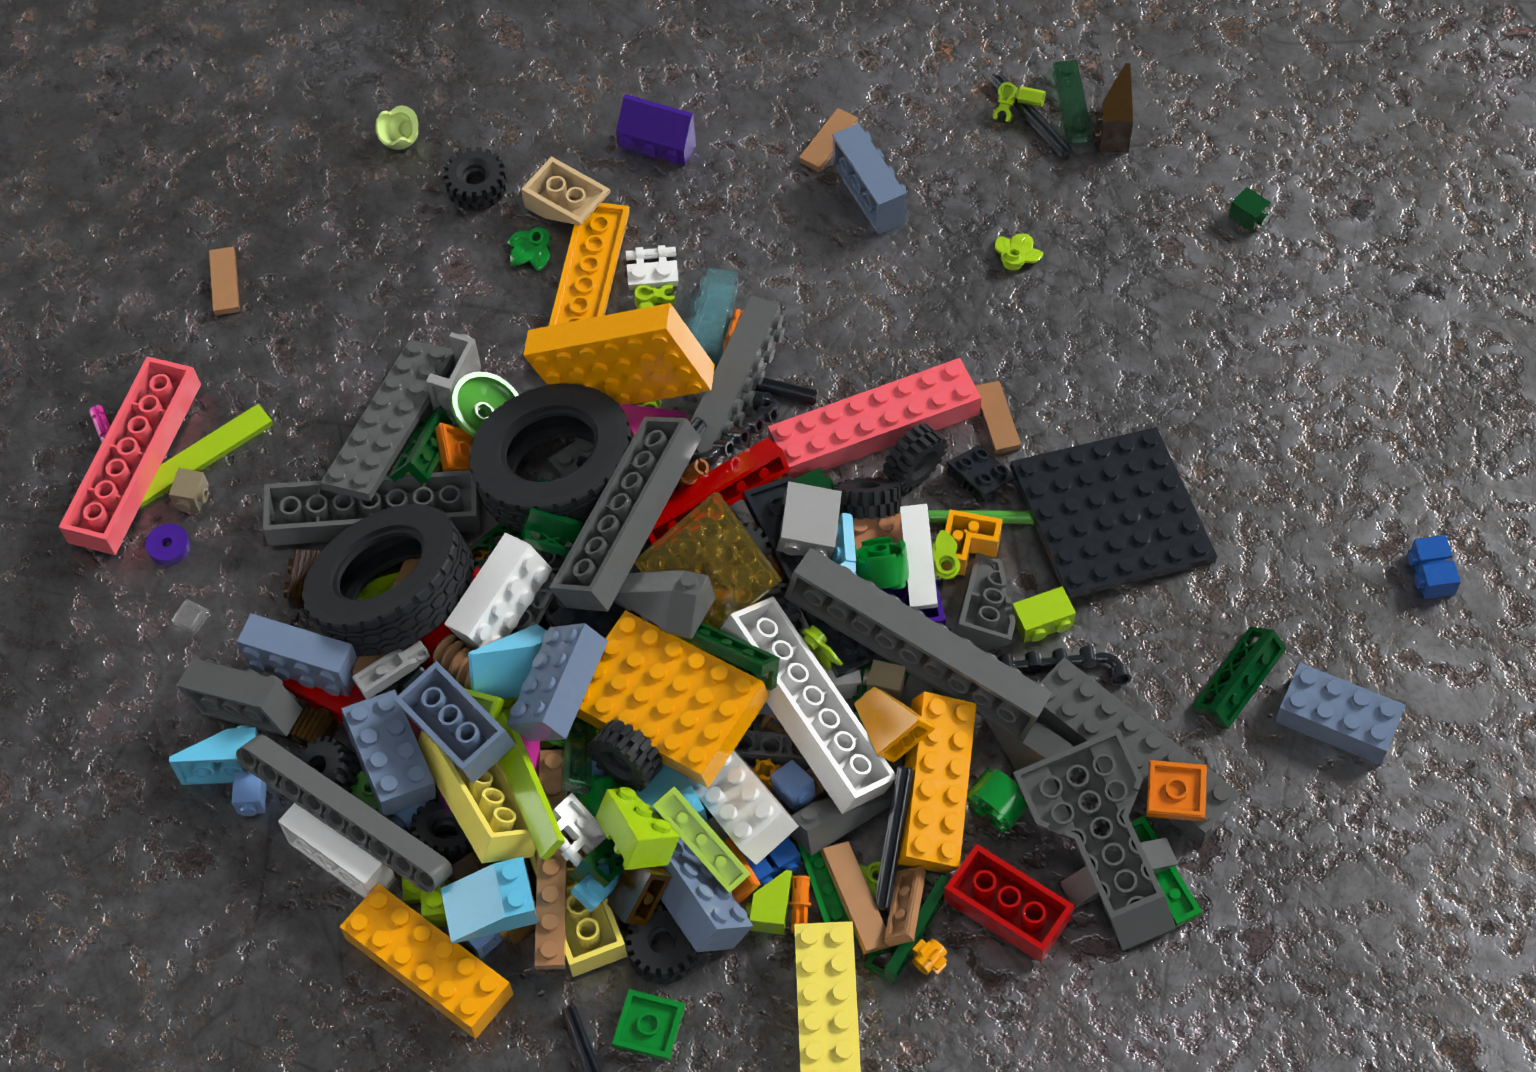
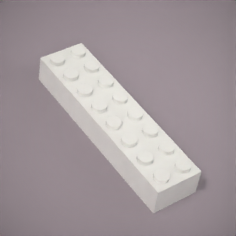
[720,597,896,814]

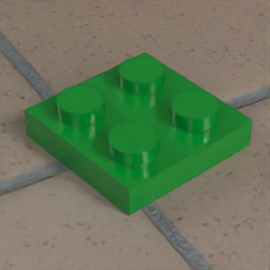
[612,989,686,1062]

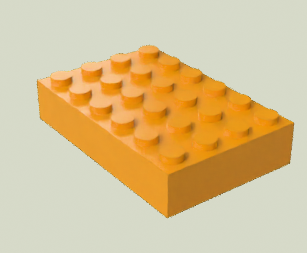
[523,303,715,405]
[576,610,770,788]

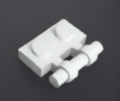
[626,245,679,291]
[552,793,606,867]

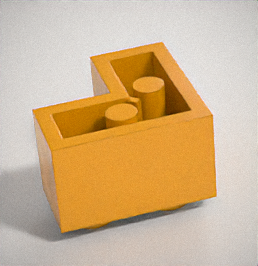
[941,510,1003,576]

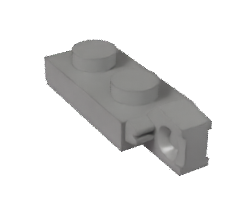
[352,640,430,699]

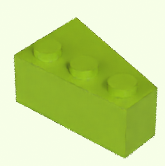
[595,787,680,870]

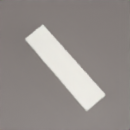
[900,504,938,610]

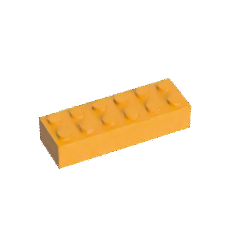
[898,691,976,874]
[340,883,514,1039]

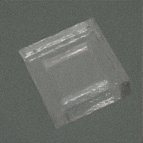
[171,599,210,635]

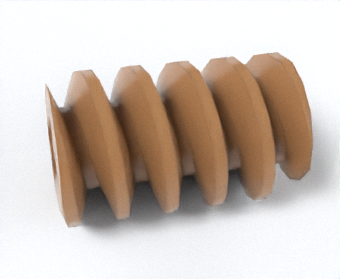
[433,634,472,690]

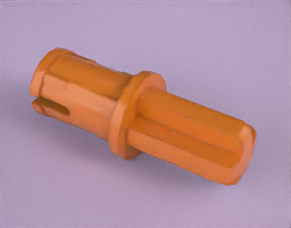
[788,876,811,934]

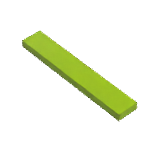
[140,404,273,508]
[497,712,565,860]

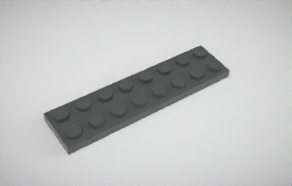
[321,339,455,501]

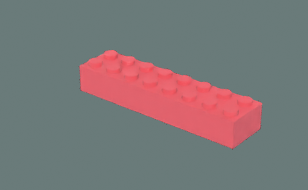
[59,356,201,555]
[768,358,981,479]

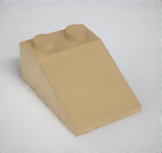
[521,156,611,226]

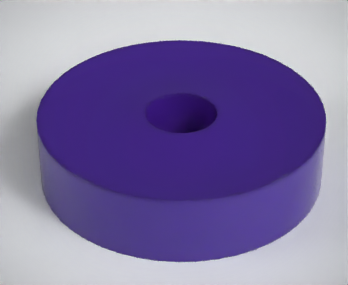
[146,524,190,566]

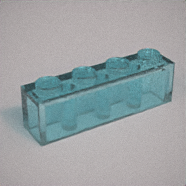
[689,267,739,366]

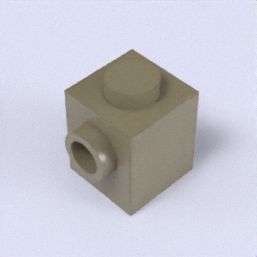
[169,468,209,512]
[863,660,906,701]

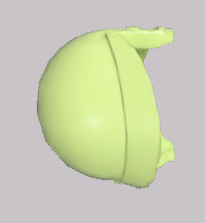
[375,105,419,150]

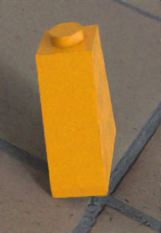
[854,687,935,763]

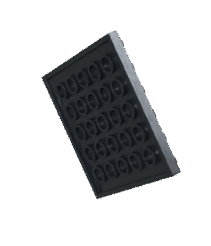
[1010,427,1218,599]

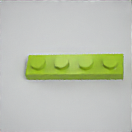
[652,786,751,893]

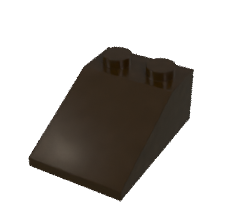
[1094,63,1133,152]

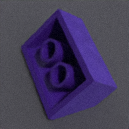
[616,94,696,166]

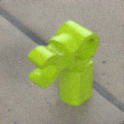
[993,82,1046,123]
[634,285,675,309]

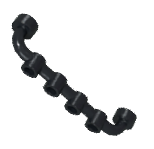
[688,392,780,464]
[997,645,1132,686]

